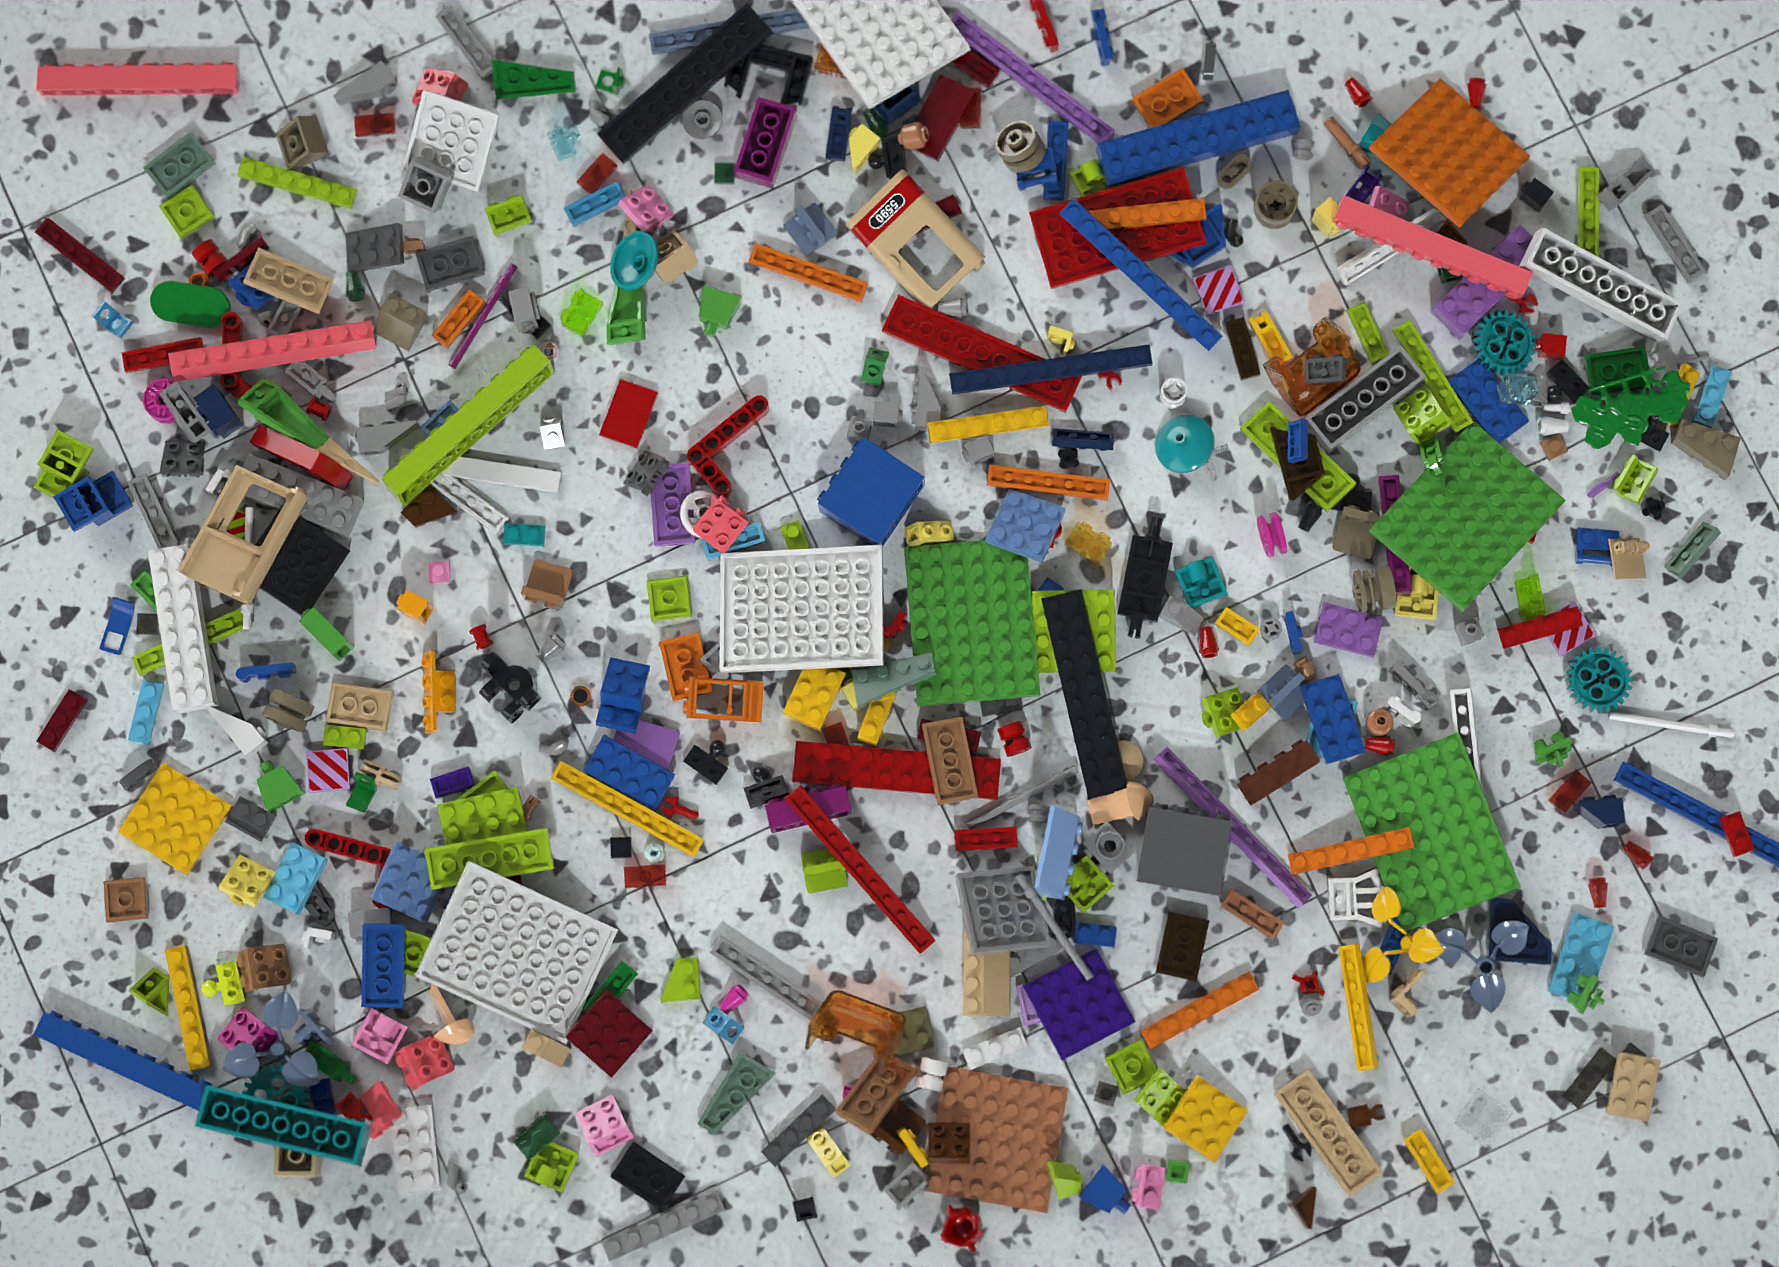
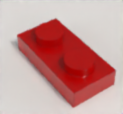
[1719,811,1755,858]

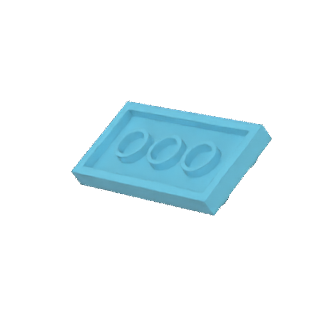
[1548,913,1614,998]

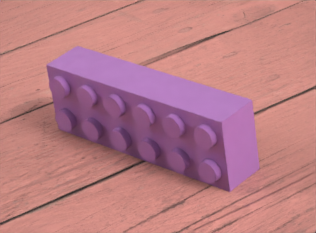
[1431,225,1533,340]

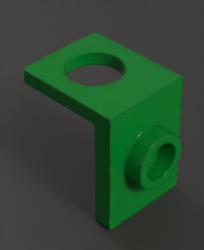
[595,67,626,95]
[861,347,889,386]
[346,772,377,813]

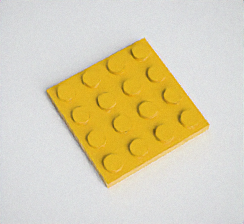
[118,762,233,876]

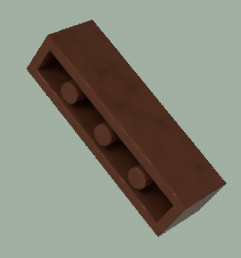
[1237,739,1321,806]

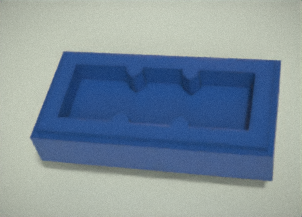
[1288,419,1308,463]
[1284,611,1302,655]

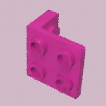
[217,1006,278,1061]

